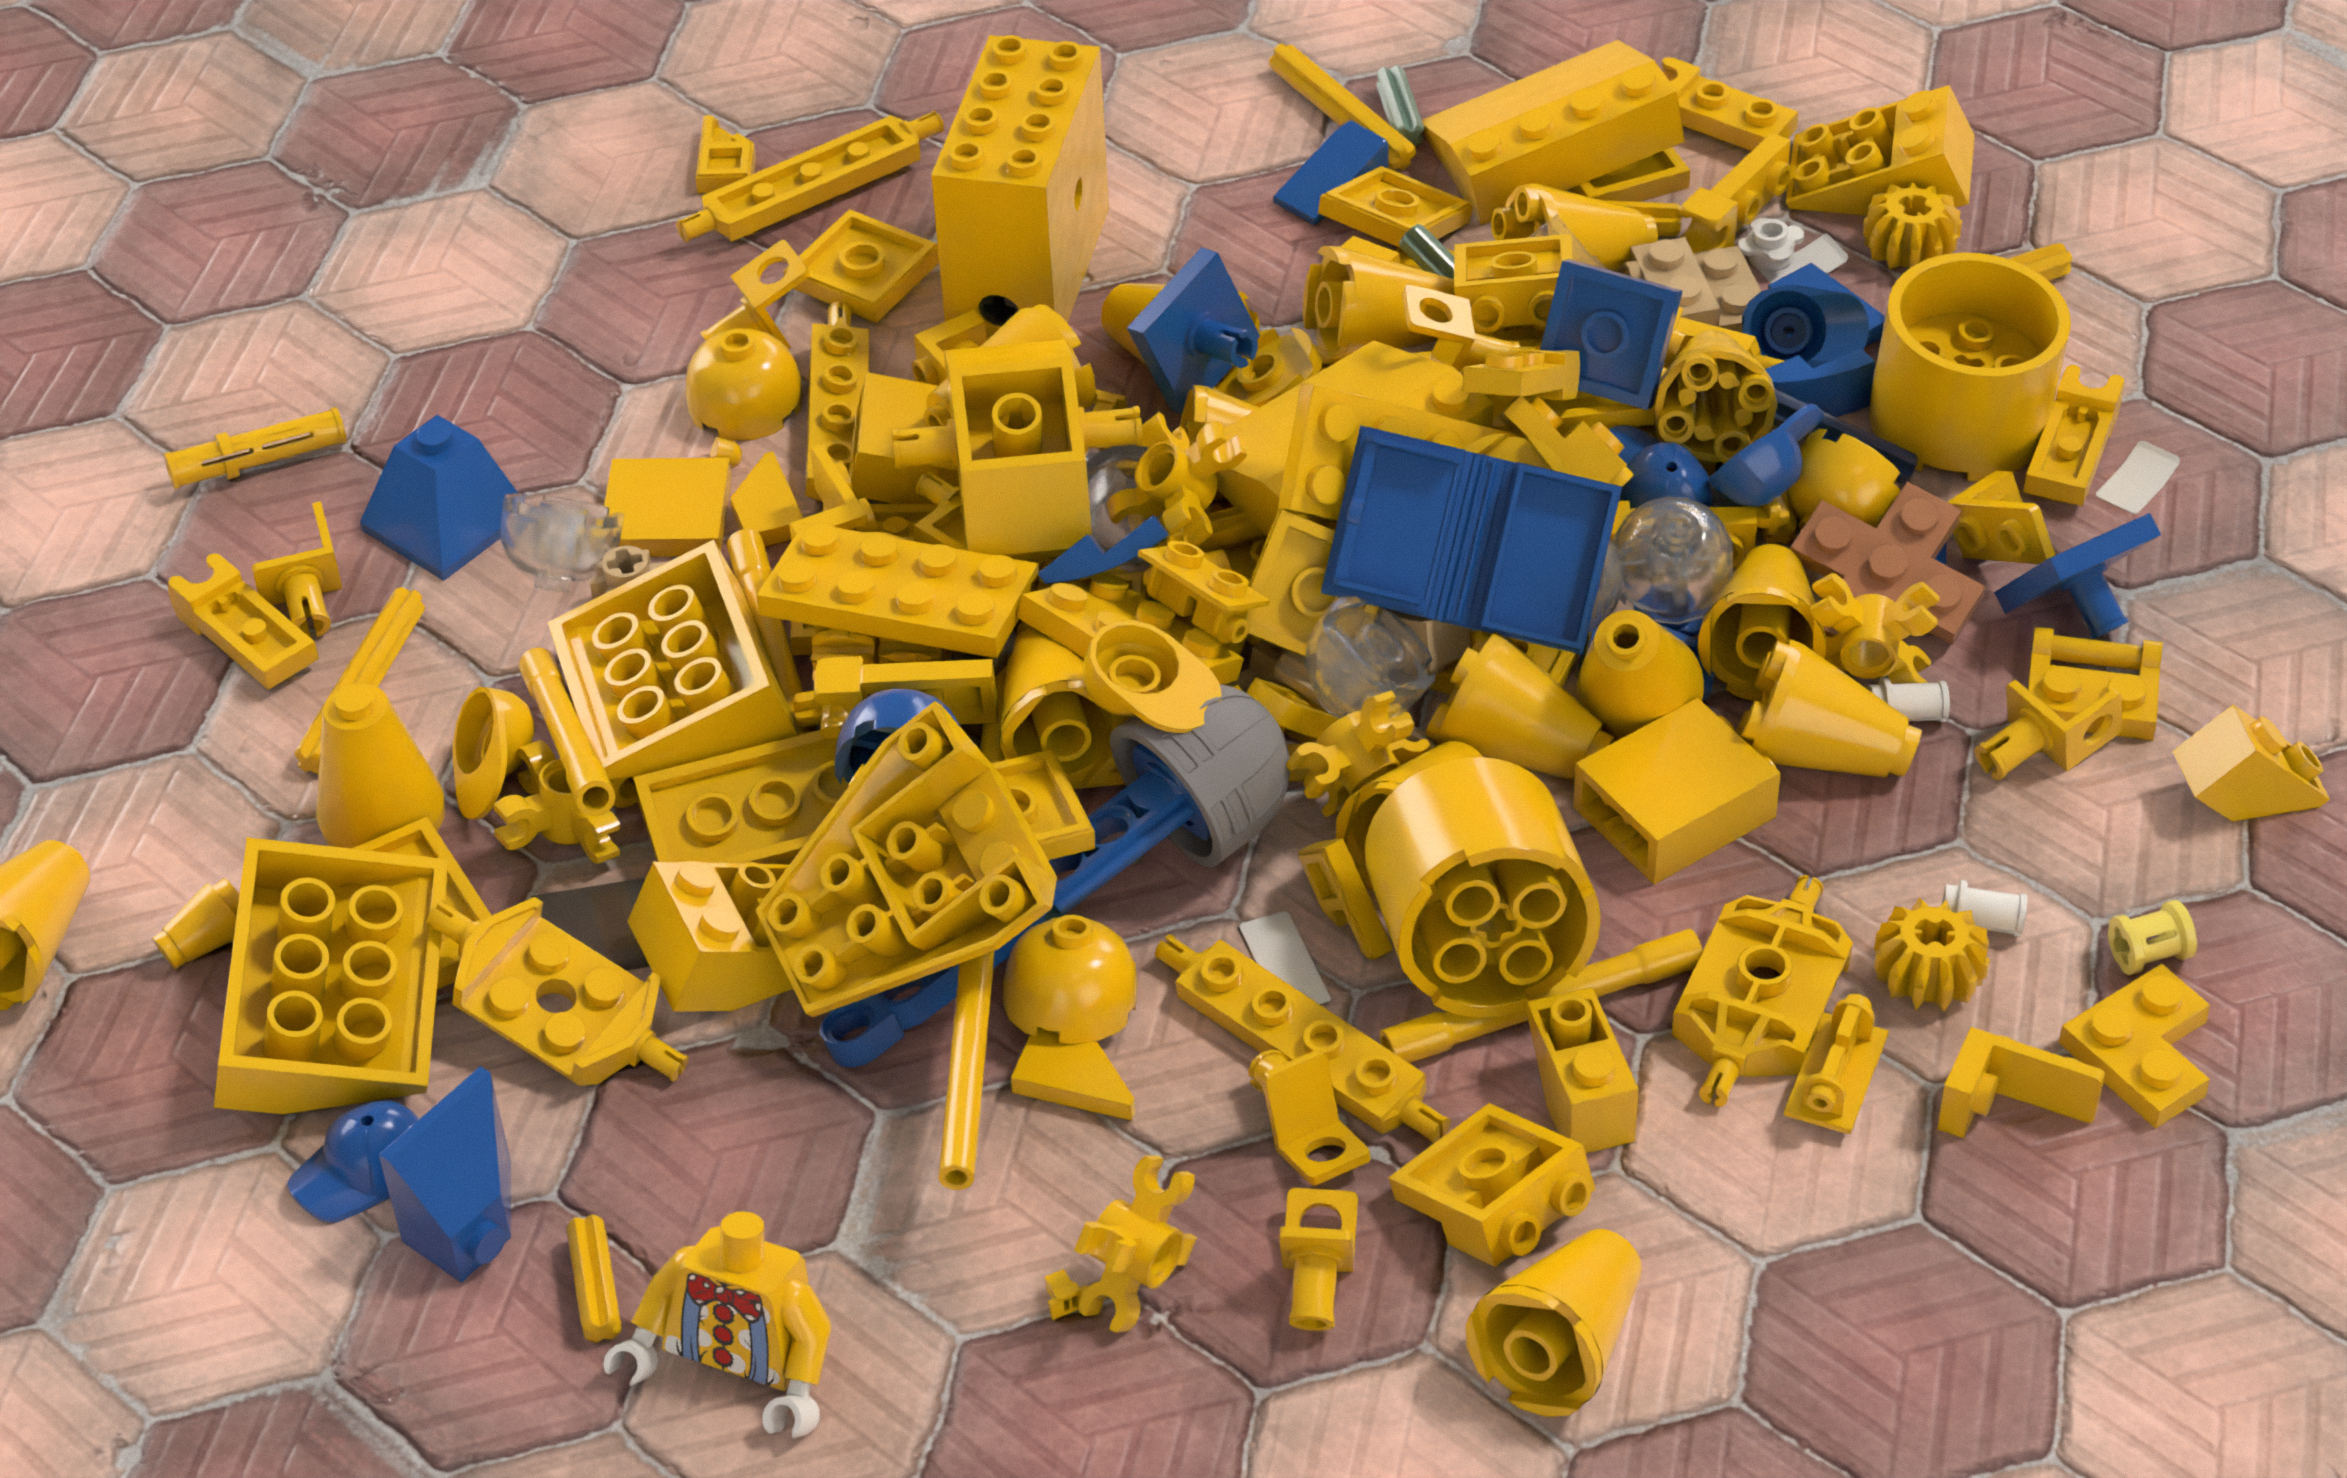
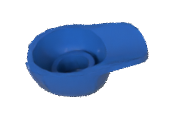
[1742,285,1869,368]
[1707,404,1825,507]
[1609,425,1713,509]
[287,1100,419,1223]

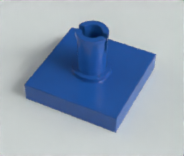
[1127,247,1260,414]
[1540,259,1683,410]
[1994,513,2161,640]

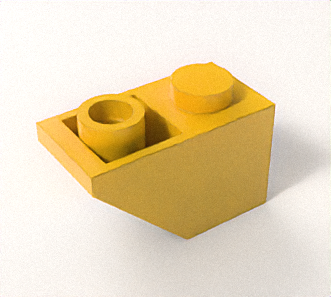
[2172,704,2330,822]
[1526,987,1639,1153]

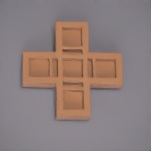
[1790,482,1986,645]

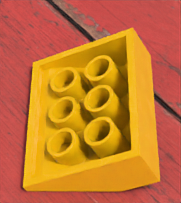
[1422,40,1685,225]
[1215,340,1494,537]
[547,540,799,779]
[213,837,449,1115]

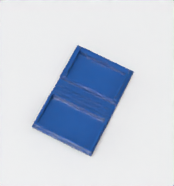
[1321,425,1622,655]

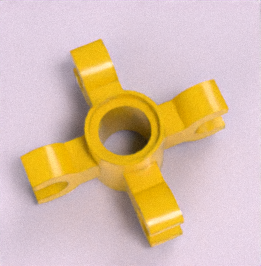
[1107,412,1247,546]
[1809,573,1940,684]
[1286,690,1430,817]
[494,740,638,864]
[1074,1155,1197,1333]

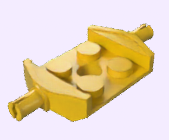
[1672,875,1853,1107]
[426,897,689,1086]

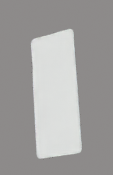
[1239,911,1331,1004]

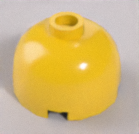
[685,329,803,441]
[1786,429,1901,530]
[1003,915,1138,1044]

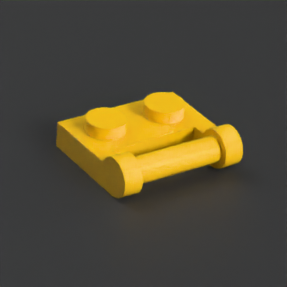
[2027,627,2163,740]

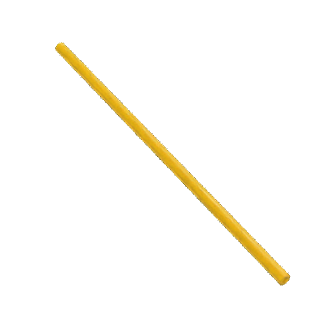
[938,619,1022,1190]

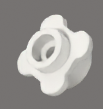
[1738,218,1804,271]

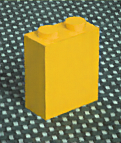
[849,372,960,504]
[1573,697,1781,885]

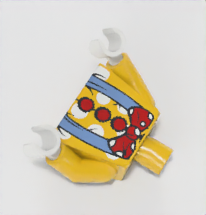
[603,1211,831,1438]

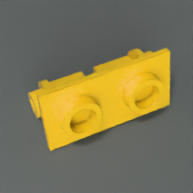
[1137,541,1270,643]
[1784,994,1889,1135]

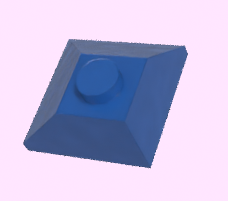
[360,414,530,581]
[378,1066,511,1283]

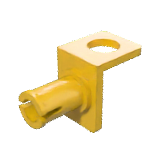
[700,240,810,349]
[1402,285,1520,371]
[252,501,343,638]
[1974,680,2122,781]
[1248,1049,1371,1186]
[1279,1188,1358,1331]

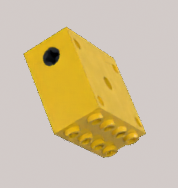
[931,35,1109,340]

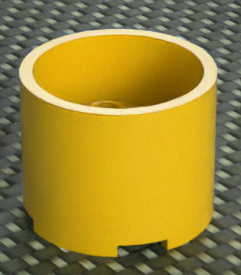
[1869,253,2071,481]
[1365,757,1601,1018]

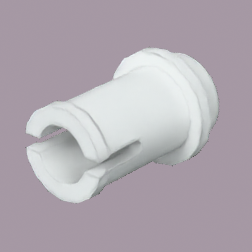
[1866,678,1950,722]
[1942,880,2027,937]

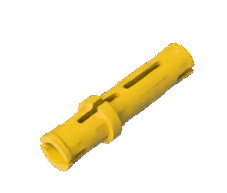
[163,407,347,489]

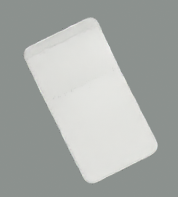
[1757,234,1848,283]
[2096,441,2180,514]

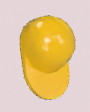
[1082,620,1222,733]
[453,687,534,820]

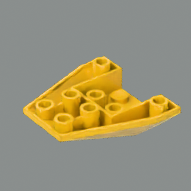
[755,701,1057,1017]

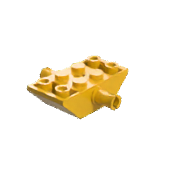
[892,339,1143,560]

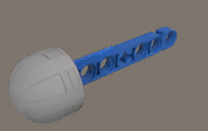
[820,684,1290,1067]

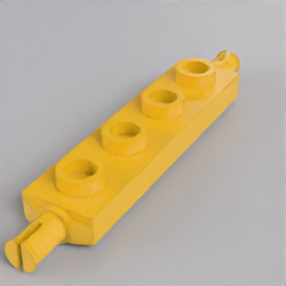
[676,110,944,243]
[805,302,869,511]
[1155,934,1451,1143]

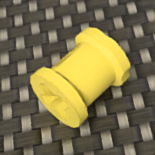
[2108,900,2197,976]

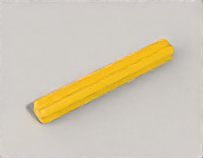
[1269,43,1416,170]
[294,587,425,775]

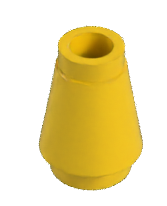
[152,878,239,969]

